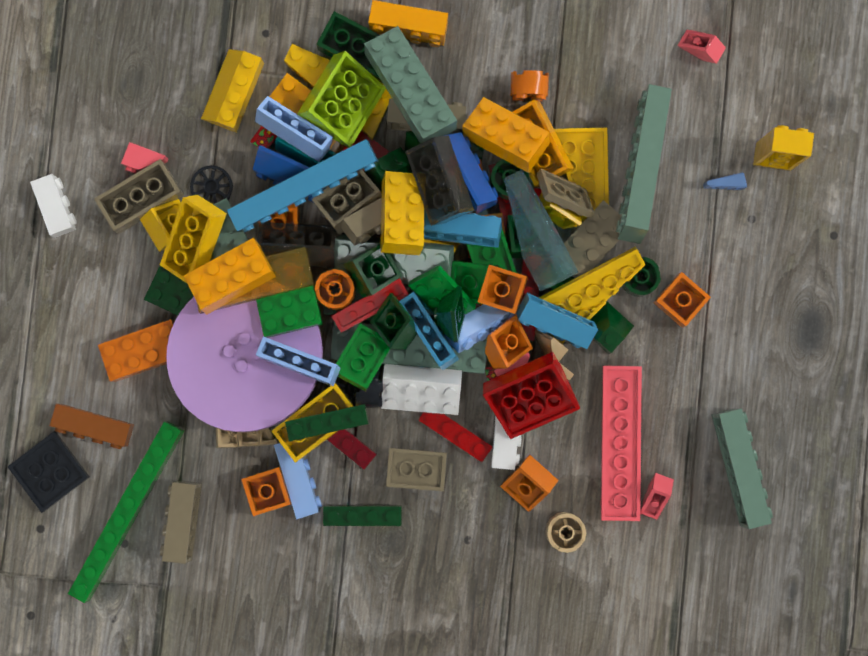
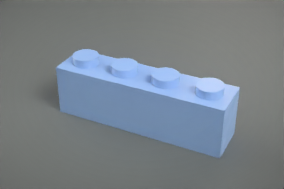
[255,96,333,162]
[444,304,520,353]
[256,337,341,386]
[274,443,322,519]

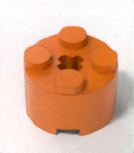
[510,70,549,102]
[315,269,355,310]

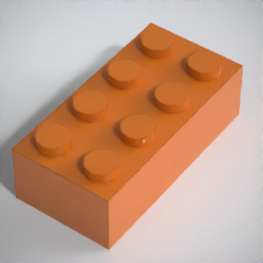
[98,319,175,382]

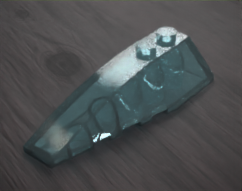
[504,169,579,291]

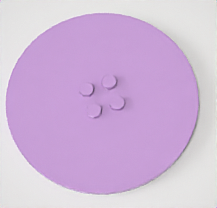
[166,280,323,432]

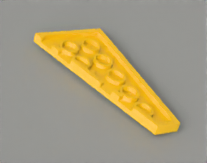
[284,44,392,141]
[554,128,609,222]
[539,246,645,345]

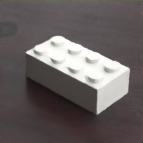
[381,364,462,415]

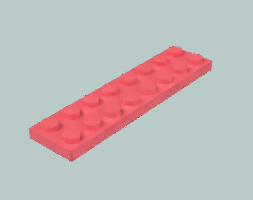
[601,366,642,521]

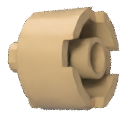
[545,512,586,553]

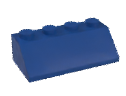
[440,132,498,214]
[253,145,326,203]

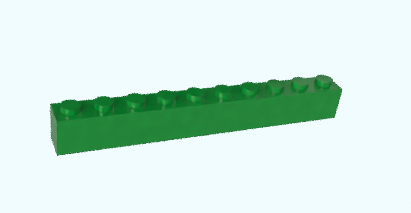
[68,421,185,603]

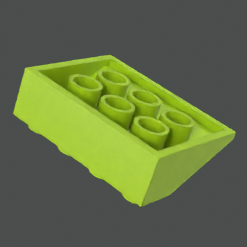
[297,51,386,148]

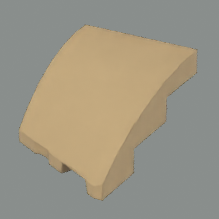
[535,329,574,380]
[216,428,277,448]

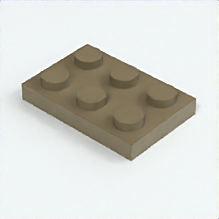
[536,169,595,218]
[386,448,447,491]

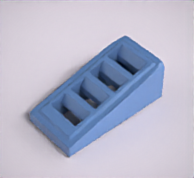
[703,172,747,190]

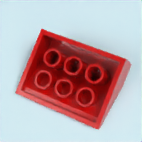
[483,352,580,439]

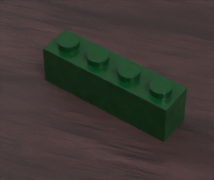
[285,404,369,441]
[323,505,402,526]

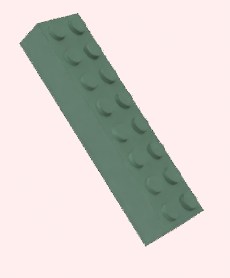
[616,84,672,244]
[330,322,487,374]

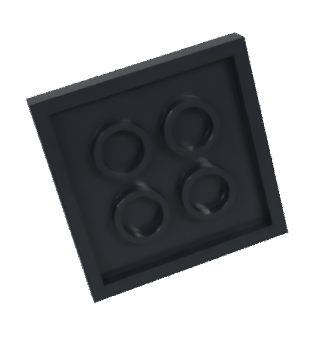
[7,431,90,513]

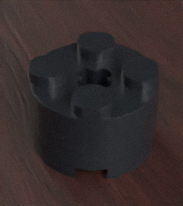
[351,369,383,408]

